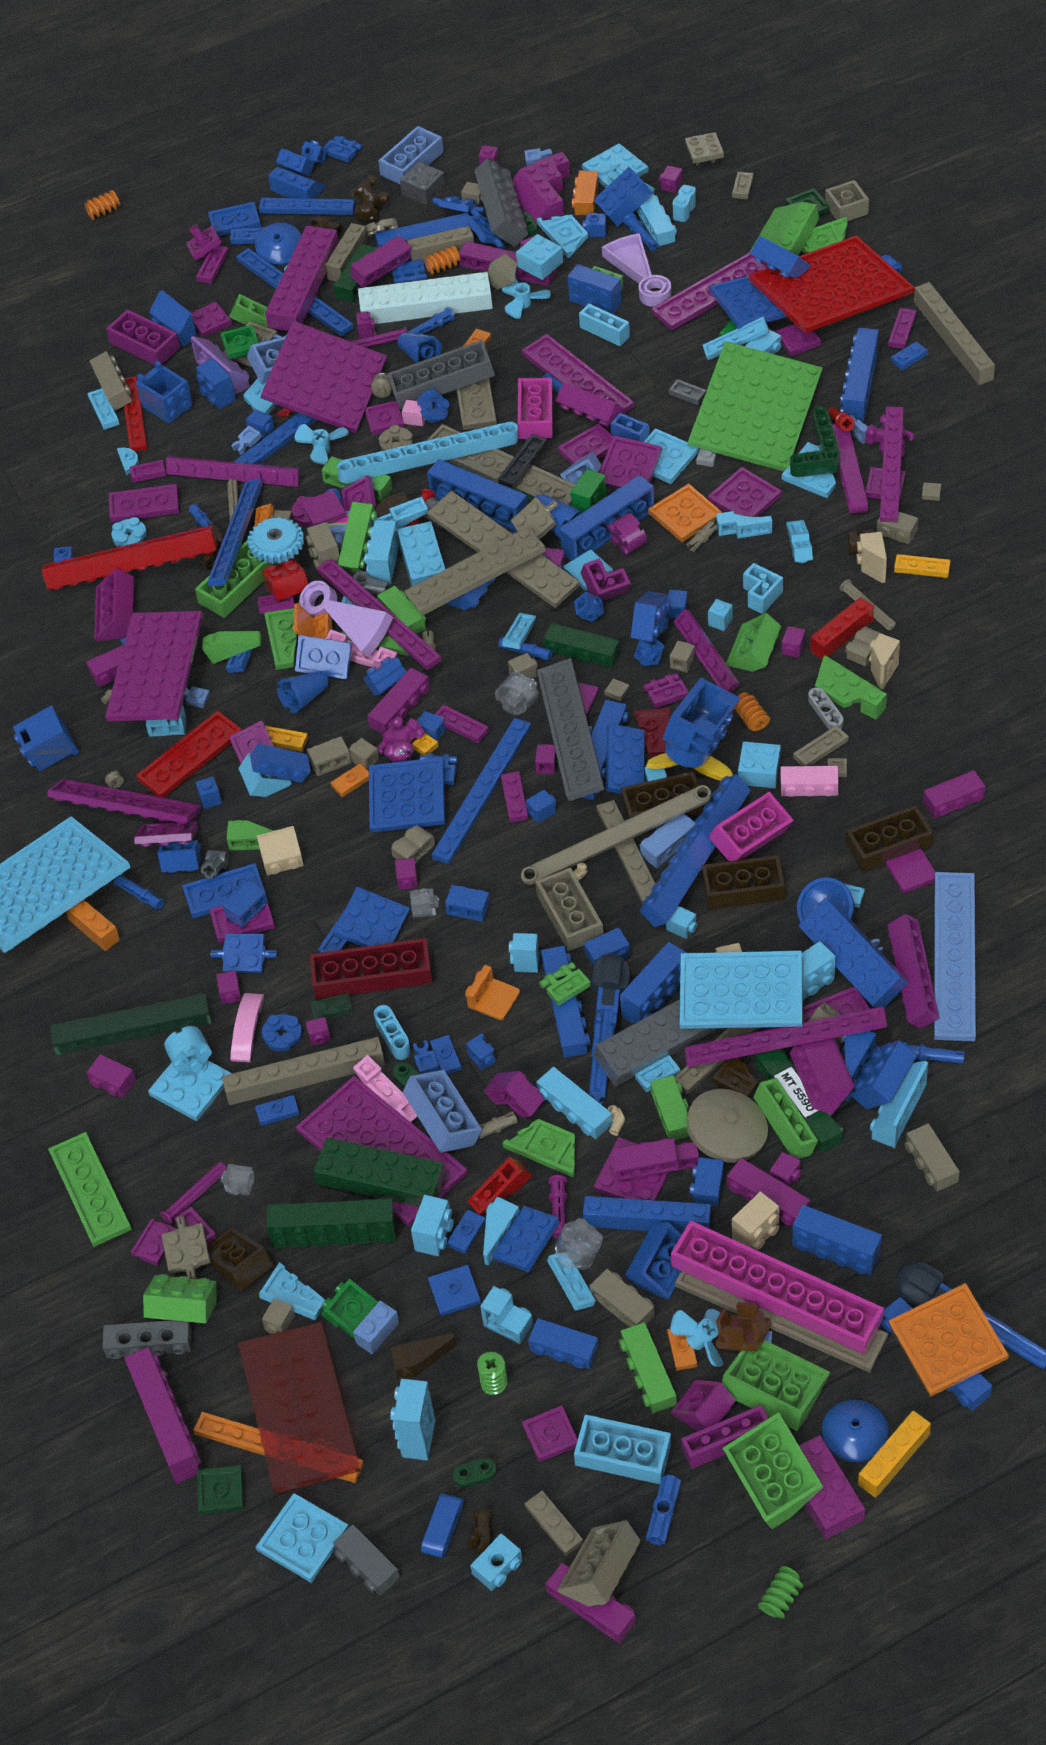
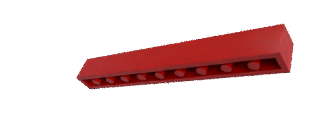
[41,525,218,590]

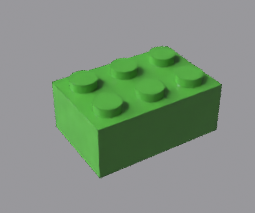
[143,1274,217,1323]

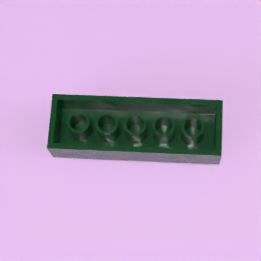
[313,1137,446,1207]
[267,1199,397,1249]

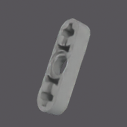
[808,687,843,730]

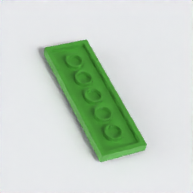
[48,1132,132,1247]

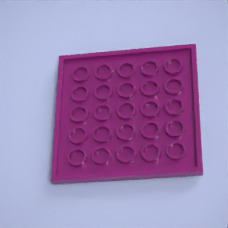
[260,321,387,434]

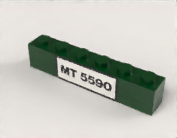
[755,1048,843,1153]

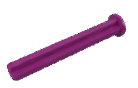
[351,327,407,348]
[160,1162,227,1225]

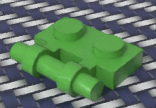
[539,962,591,1006]

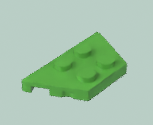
[801,217,848,254]
[815,656,880,708]
[503,1119,575,1177]

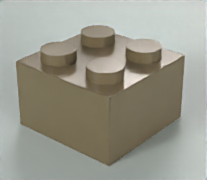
[825,180,869,221]
[305,522,340,570]

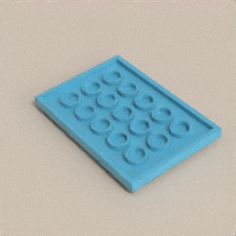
[680,951,802,1029]

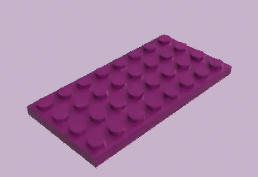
[106,611,203,721]
[296,1076,468,1227]

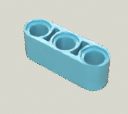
[374,1005,411,1060]

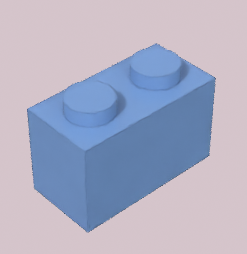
[353,1301,399,1355]

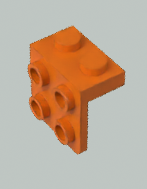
[293,603,332,639]
[465,965,520,1020]

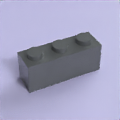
[333,1525,400,1596]

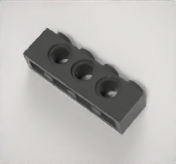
[103,1320,192,1359]

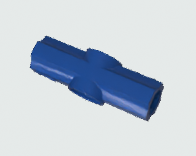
[646,1475,681,1545]

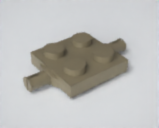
[511,497,559,540]
[161,1216,211,1279]

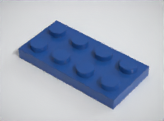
[606,723,644,794]
[182,863,265,919]

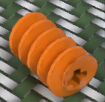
[84,190,120,220]
[424,246,460,276]
[734,692,770,732]

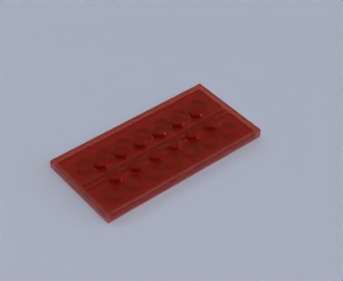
[238,1322,360,1493]

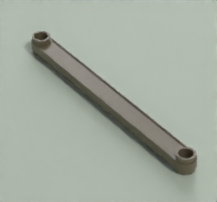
[521,785,711,886]

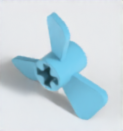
[502,277,551,319]
[295,424,349,464]
[670,1309,723,1367]

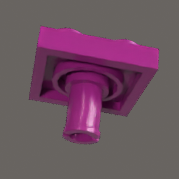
[186,225,222,260]

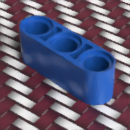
[421,1493,464,1559]

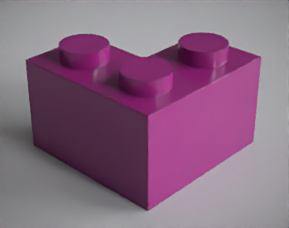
[534,152,570,192]
[580,558,631,601]
[484,1071,544,1118]

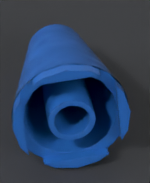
[397,333,442,363]
[534,494,582,538]
[277,672,329,713]

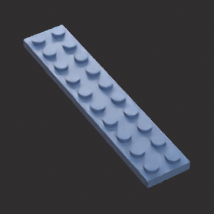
[934,872,976,1041]

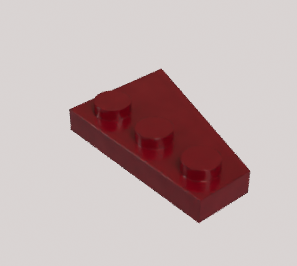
[634,708,671,757]

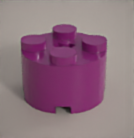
[607,513,647,556]

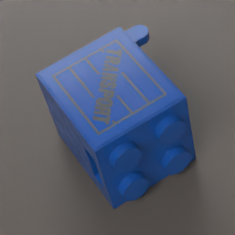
[136,361,193,424]
[13,705,79,772]

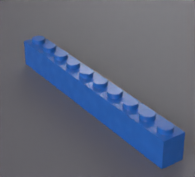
[640,774,751,927]

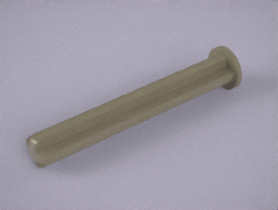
[227,479,239,521]
[840,579,896,631]

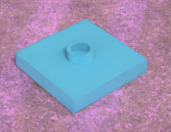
[563,549,613,591]

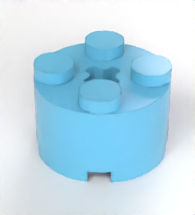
[164,1026,212,1072]

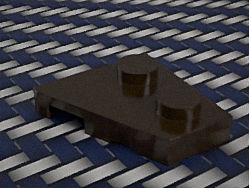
[712,1057,758,1097]

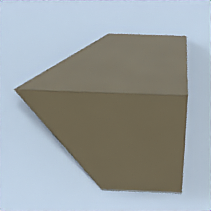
[488,254,517,290]

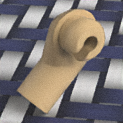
[573,863,588,881]
[607,1105,625,1136]

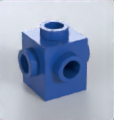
[301,140,328,164]
[574,592,604,623]
[634,638,664,666]

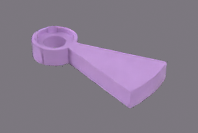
[602,233,672,307]
[300,581,393,656]

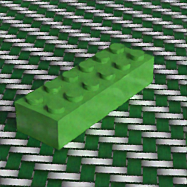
[195,540,282,618]

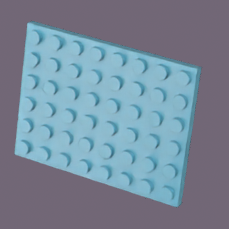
[0,816,130,953]

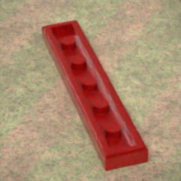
[124,376,147,452]

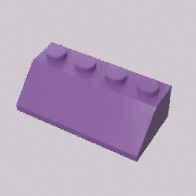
[191,336,250,395]

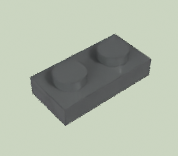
[669,379,706,405]

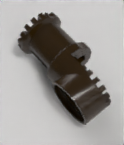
[311,215,344,237]
[468,1509,492,1555]

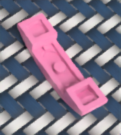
[326,629,397,668]
[230,993,264,1062]
[353,1055,418,1122]

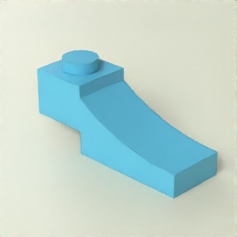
[376,497,428,529]
[716,511,772,538]
[786,520,813,563]

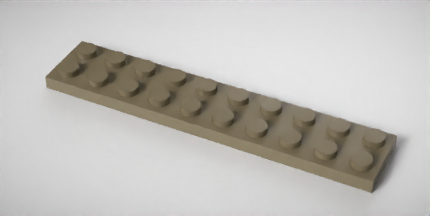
[427,424,575,506]
[427,491,580,608]
[675,1271,888,1373]

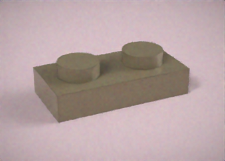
[732,172,754,199]

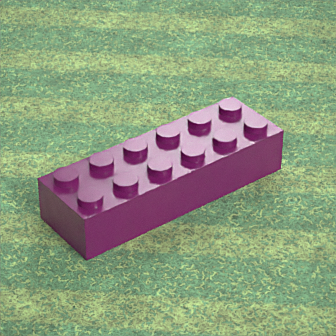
[124,1347,201,1484]

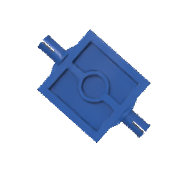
[433,196,485,214]
[467,208,506,249]
[211,934,277,973]

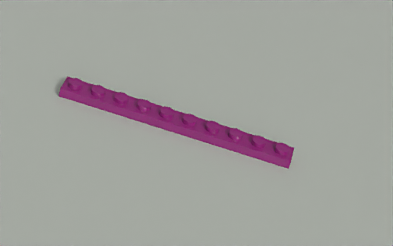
[317,559,441,670]
[685,1006,887,1067]

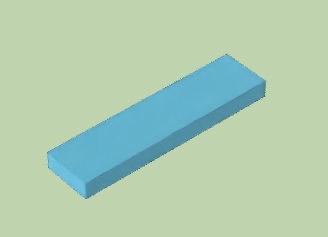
[703,317,769,360]

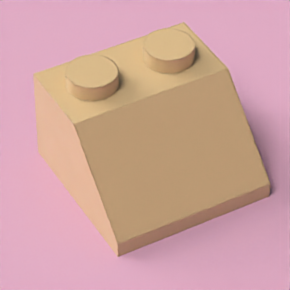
[856,532,887,583]
[869,633,900,690]
[257,826,304,875]

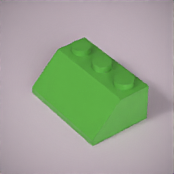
[726,613,781,672]

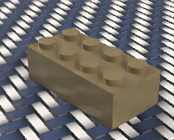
[535,868,603,952]

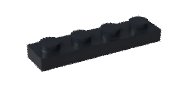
[498,434,547,489]

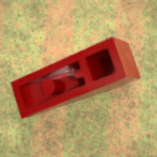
[467,1157,532,1216]

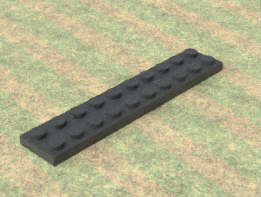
[537,658,604,801]

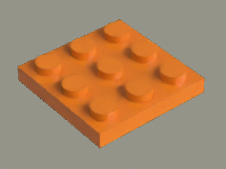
[648,484,722,542]

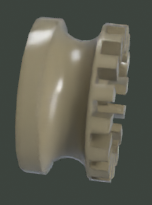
[105,771,124,789]

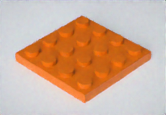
[888,1283,1009,1397]

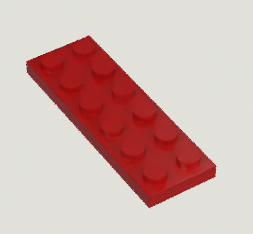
[136,711,242,798]

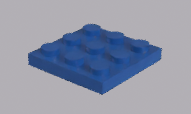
[334,887,410,947]

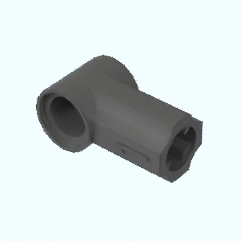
[353,571,389,595]
[201,850,229,879]

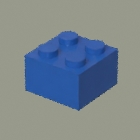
[196,358,236,409]

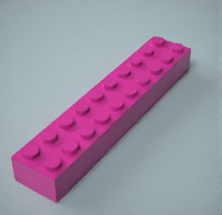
[671,1220,884,1355]

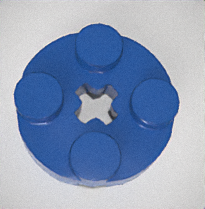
[417,388,449,423]
[262,1014,302,1052]

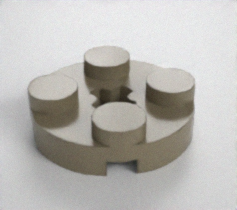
[366,218,398,236]
[379,425,413,451]

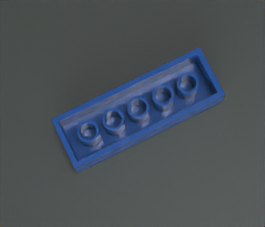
[840,328,878,424]
[427,459,527,531]
[560,475,654,561]
[799,898,909,1008]

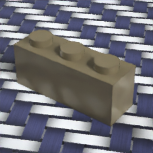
[905,1123,960,1192]
[590,1269,655,1327]

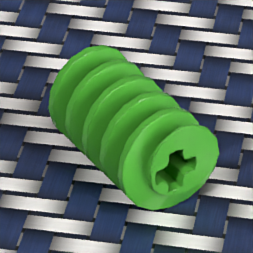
[477,1352,508,1395]
[758,1566,803,1619]

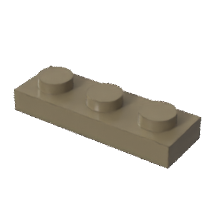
[793,725,849,766]
[525,1491,583,1556]

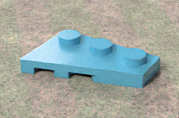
[259,1262,325,1320]

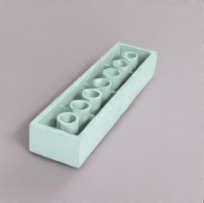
[358,272,492,324]

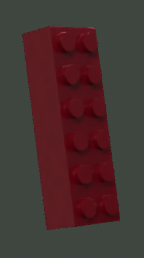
[310,938,432,1000]

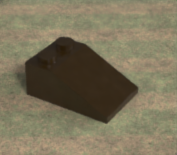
[208,1227,273,1291]

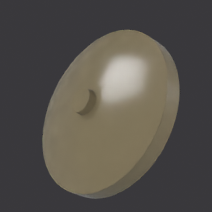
[686,1089,768,1163]

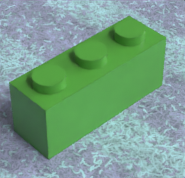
[377,586,426,634]
[650,1075,689,1141]

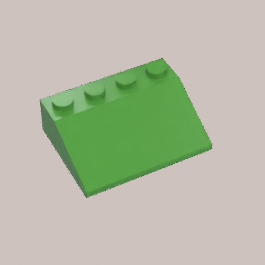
[750,202,819,256]
[722,1340,830,1431]
[723,1412,823,1529]

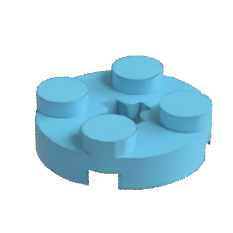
[112,517,147,547]

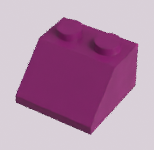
[671,1380,736,1431]

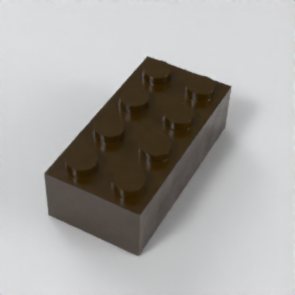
[620,771,704,820]
[846,805,933,873]
[702,855,785,910]

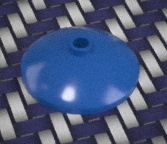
[255,223,301,266]
[797,878,854,922]
[822,1400,888,1462]

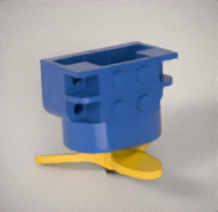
[646,678,740,781]

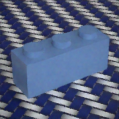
[640,814,695,868]

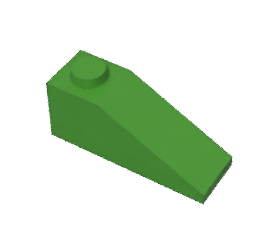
[229,294,268,327]
[203,631,261,664]
[227,820,273,850]

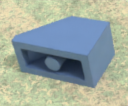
[560,452,602,485]

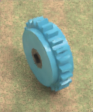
[248,517,304,564]

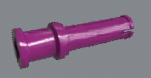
[549,1175,567,1239]

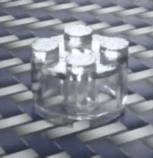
[495,671,538,715]
[555,1218,603,1270]

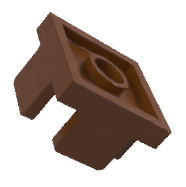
[715,1302,772,1352]

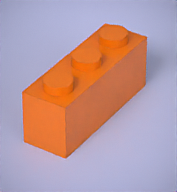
[572,171,599,215]
[66,899,120,952]

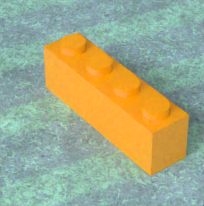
[858,1411,931,1498]

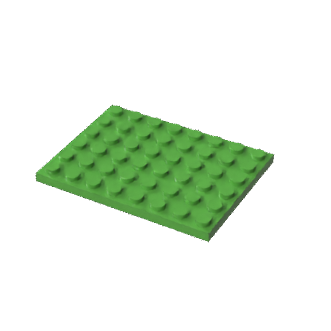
[688,341,823,472]

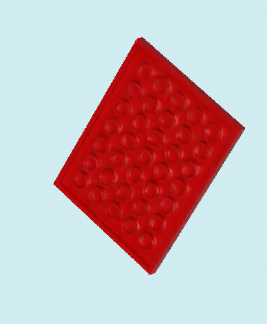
[748,235,915,333]

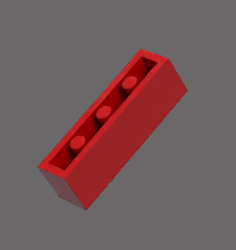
[810,597,874,660]

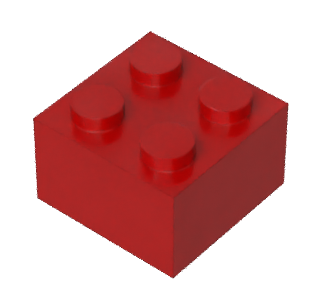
[262,559,308,601]

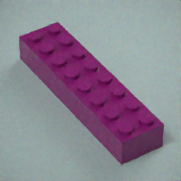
[265,226,339,331]

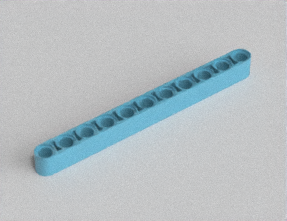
[337,422,518,483]

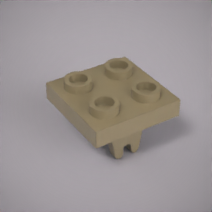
[685,132,724,166]

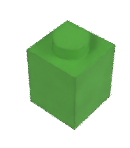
[860,686,887,720]

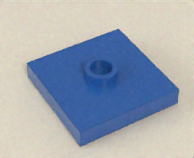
[428,1265,481,1316]

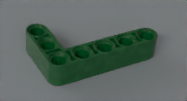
[790,406,840,477]

